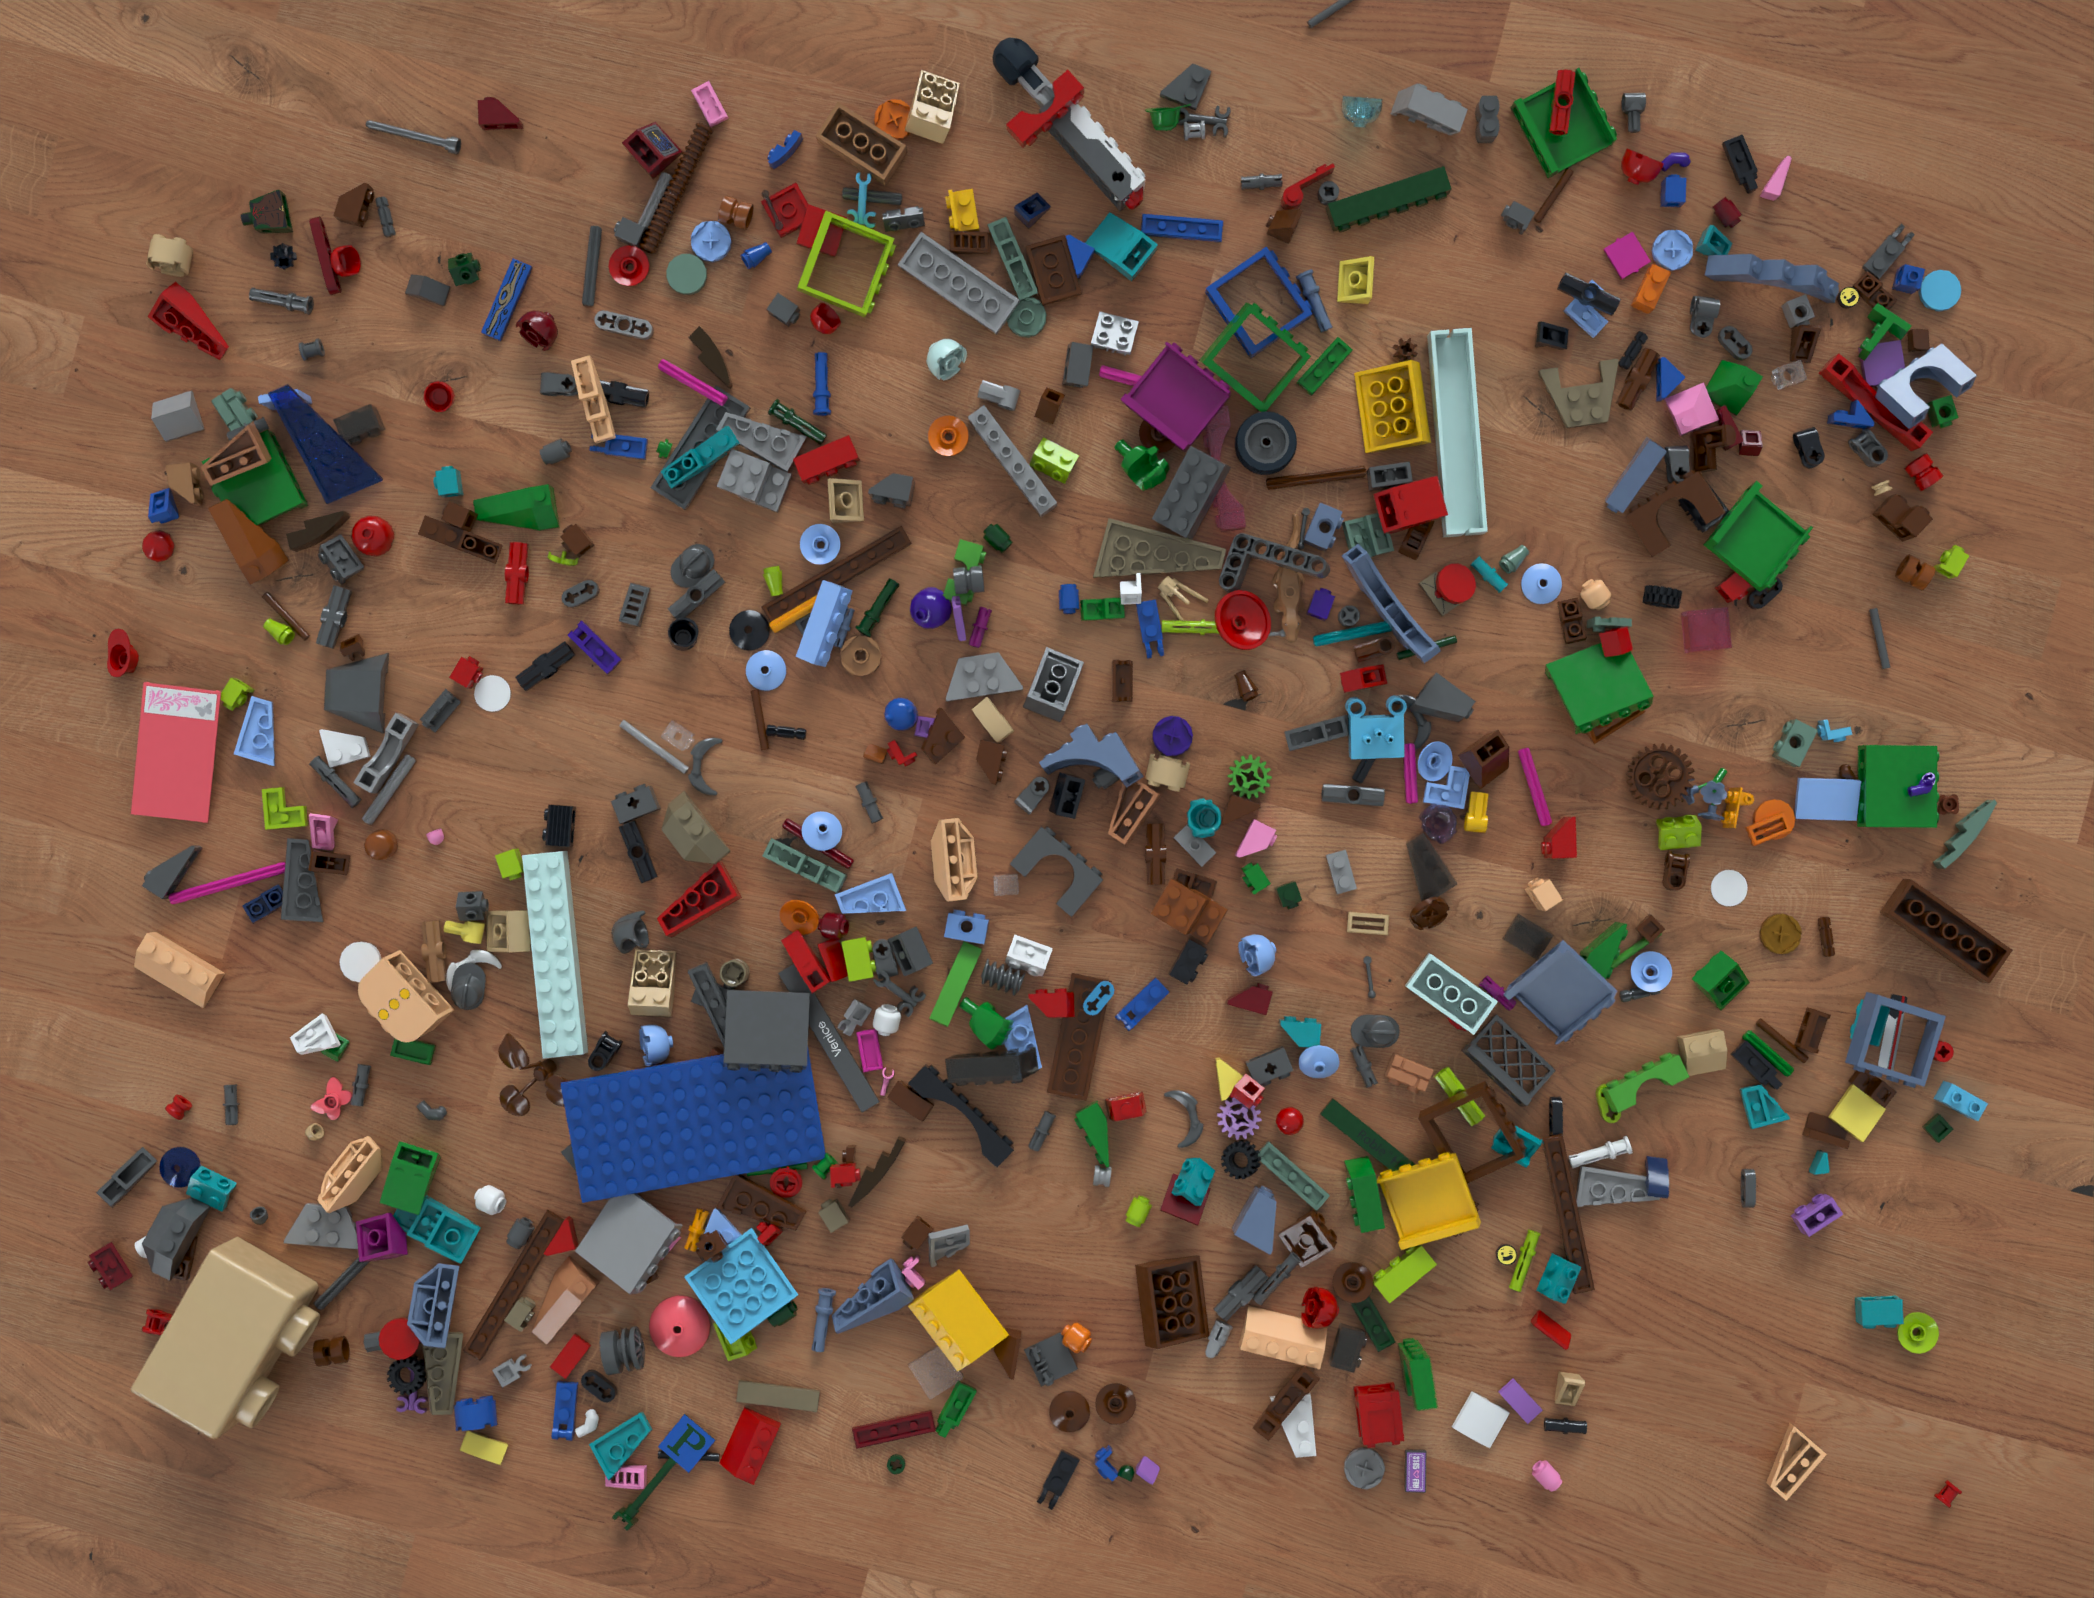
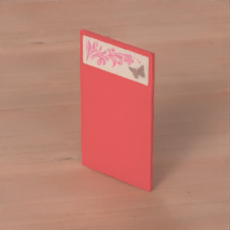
[131,682,221,823]

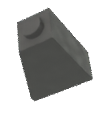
[1408,672,1476,722]

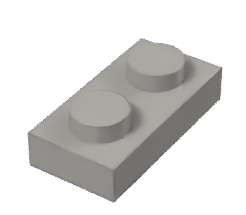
[1326,850,1357,894]

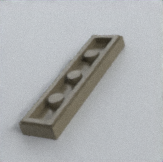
[736,1380,820,1412]

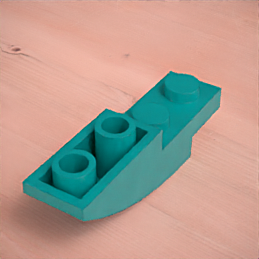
[661,426,740,488]

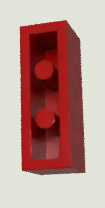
[793,435,860,485]

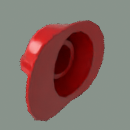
[107,628,139,678]

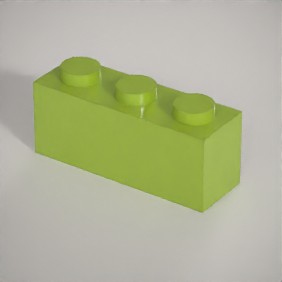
[1373,1245,1437,1303]

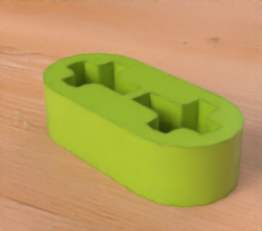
[1596,1084,1621,1123]

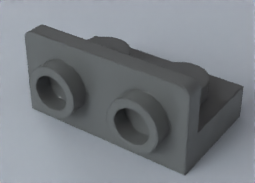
[318,534,364,585]

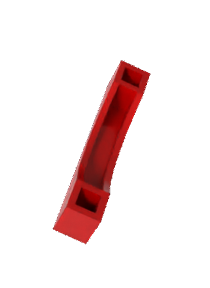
[1818,353,1933,452]

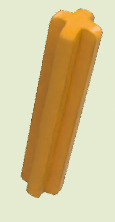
[769,595,817,633]

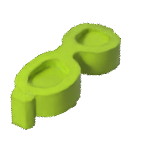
[548,551,579,566]

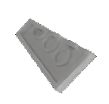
[715,412,807,472]
[1576,1166,1660,1207]

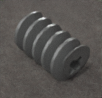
[981,959,1026,996]

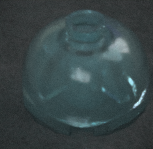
[1341,96,1383,128]

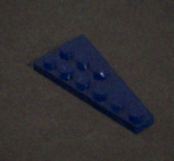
[268,384,383,504]

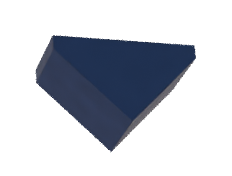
[1014,193,1051,229]

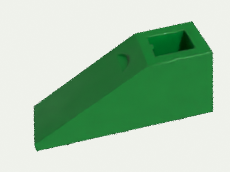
[1074,1100,1109,1167]

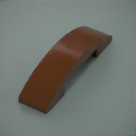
[1253,1366,1320,1441]

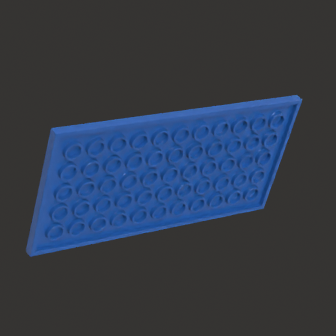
[561,1050,826,1203]

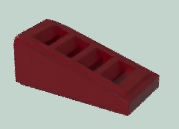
[1716,405,1744,451]

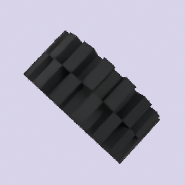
[1642,585,1682,609]
[1221,1140,1261,1179]
[387,1356,426,1395]

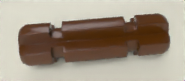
[1818,917,1835,957]

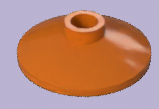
[928,415,969,456]
[780,900,819,935]

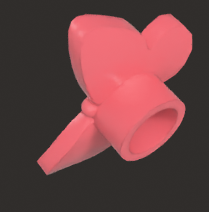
[310,1077,352,1120]

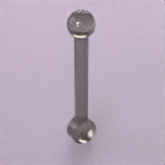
[762,190,783,230]

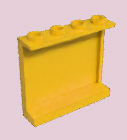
[1377,1152,1481,1250]

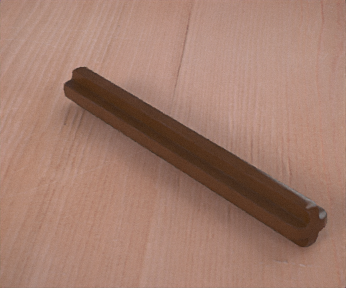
[1266,466,1366,490]

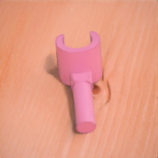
[880,1067,894,1096]

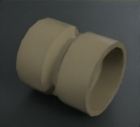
[720,959,750,987]

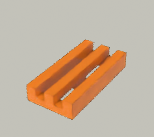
[1745,812,1792,846]

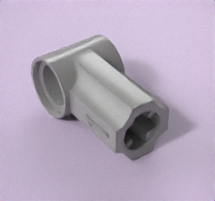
[977,380,1021,411]

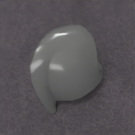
[611,911,649,954]

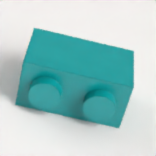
[1855,1296,1904,1329]

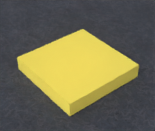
[1828,1085,1886,1142]

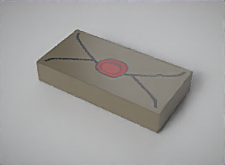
[1418,572,1459,616]

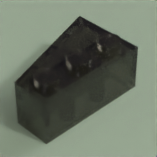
[1406,831,1457,902]

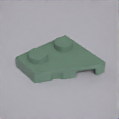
[1587,617,1632,632]

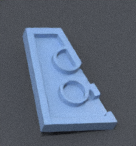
[234,696,275,766]

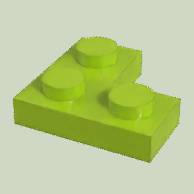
[262,787,308,830]

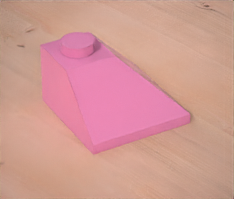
[1665,382,1719,436]

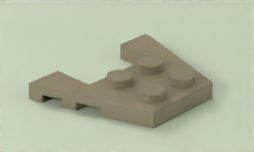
[1538,359,1619,429]

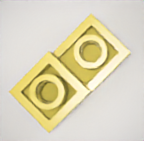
[460,1430,508,1465]

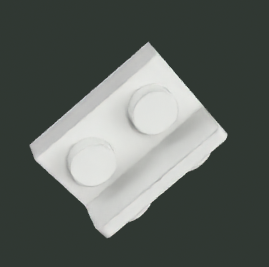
[1005,935,1053,977]

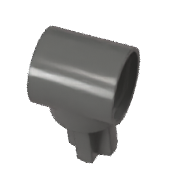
[1621,93,1646,133]

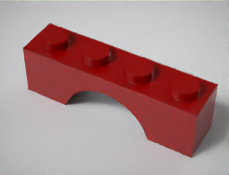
[1006,69,1084,148]

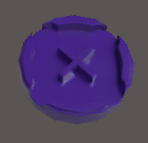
[1152,716,1193,756]

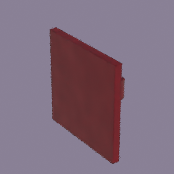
[1160,1173,1211,1226]

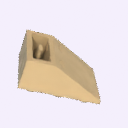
[905,70,960,144]
[628,949,676,1017]

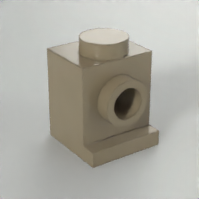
[504,1297,536,1332]

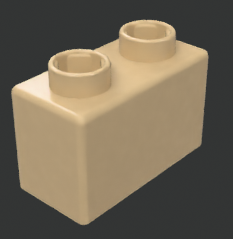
[131,1237,320,1439]

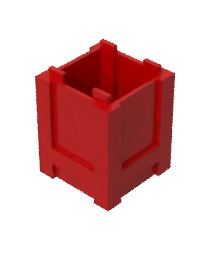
[1353,1382,1404,1448]

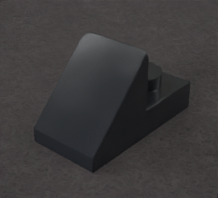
[1535,321,1569,350]

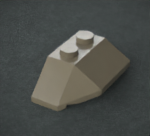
[661,791,731,864]

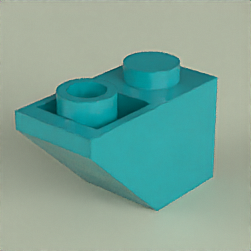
[1279,1016,1321,1048]

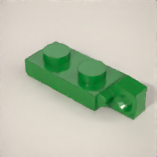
[936,1380,977,1438]

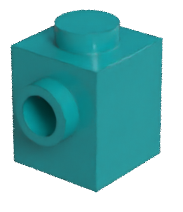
[433,466,463,498]

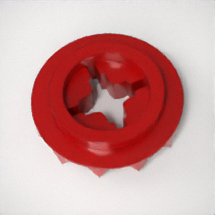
[770,1167,802,1198]

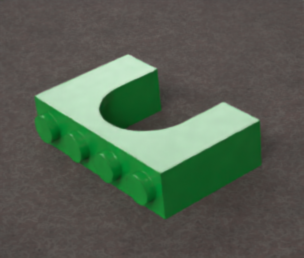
[1398,1338,1438,1411]

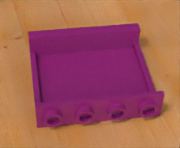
[1120,341,1232,453]

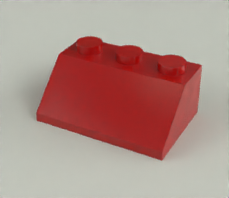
[719,1406,781,1485]

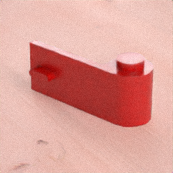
[1281,163,1335,210]

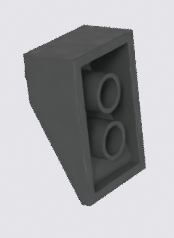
[1023,647,1084,722]

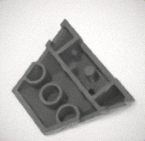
[324,653,389,734]

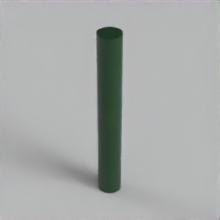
[1396,635,1457,660]

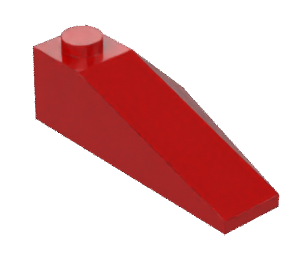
[148,281,229,360]

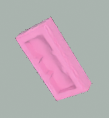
[691,81,729,128]

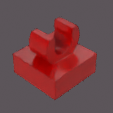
[756,1221,783,1246]

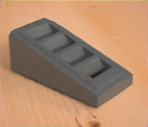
[619,583,651,627]

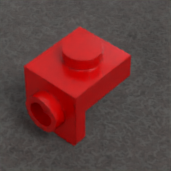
[886,740,918,767]

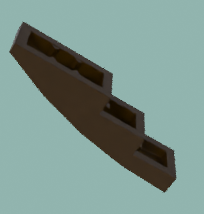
[848,1136,906,1208]

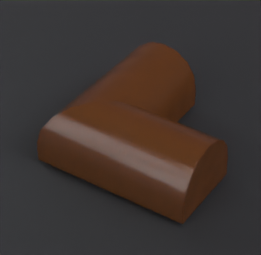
[1693,425,1736,472]

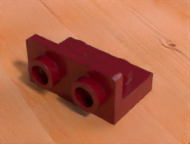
[87,1242,133,1291]

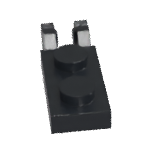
[1037,1449,1080,1510]

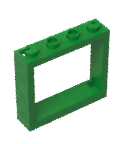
[1199,302,1311,412]

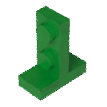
[1858,303,1912,361]

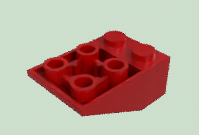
[1373,476,1448,534]

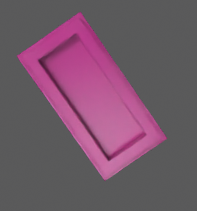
[856,1029,884,1072]

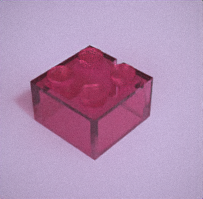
[1681,607,1732,653]

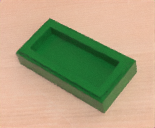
[390,1038,436,1065]

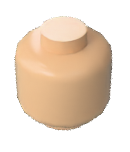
[1580,579,1611,610]

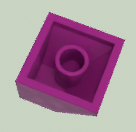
[356,1213,408,1262]

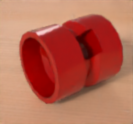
[1904,453,1943,491]

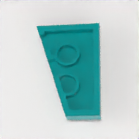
[589,1412,653,1481]

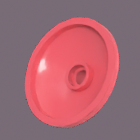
[649,1295,711,1357]

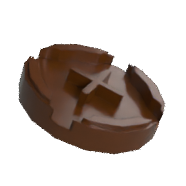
[1409,897,1449,930]

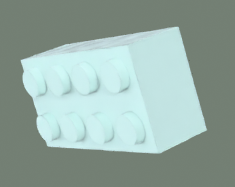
[1405,953,1498,1035]

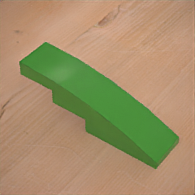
[929,941,982,1027]

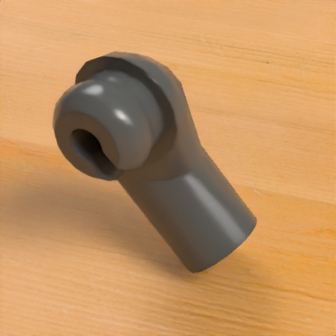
[416,1100,447,1121]

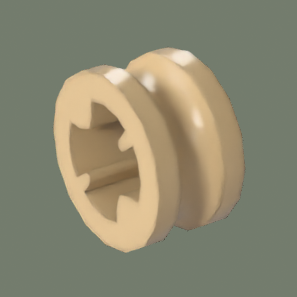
[1871,480,1893,496]

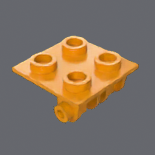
[1721,787,1754,828]

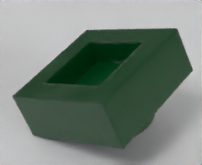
[1922,1113,1954,1143]

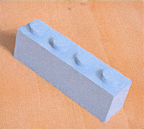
[796,580,853,667]

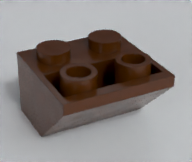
[1458,730,1509,789]

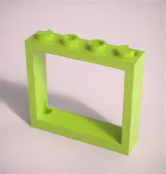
[797,211,896,318]

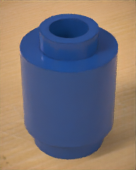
[1058,584,1079,614]

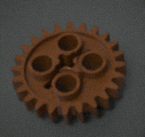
[1626,743,1695,810]

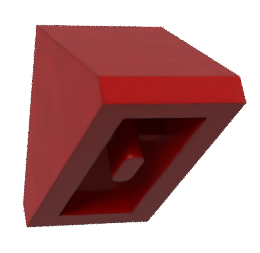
[544,1216,579,1256]

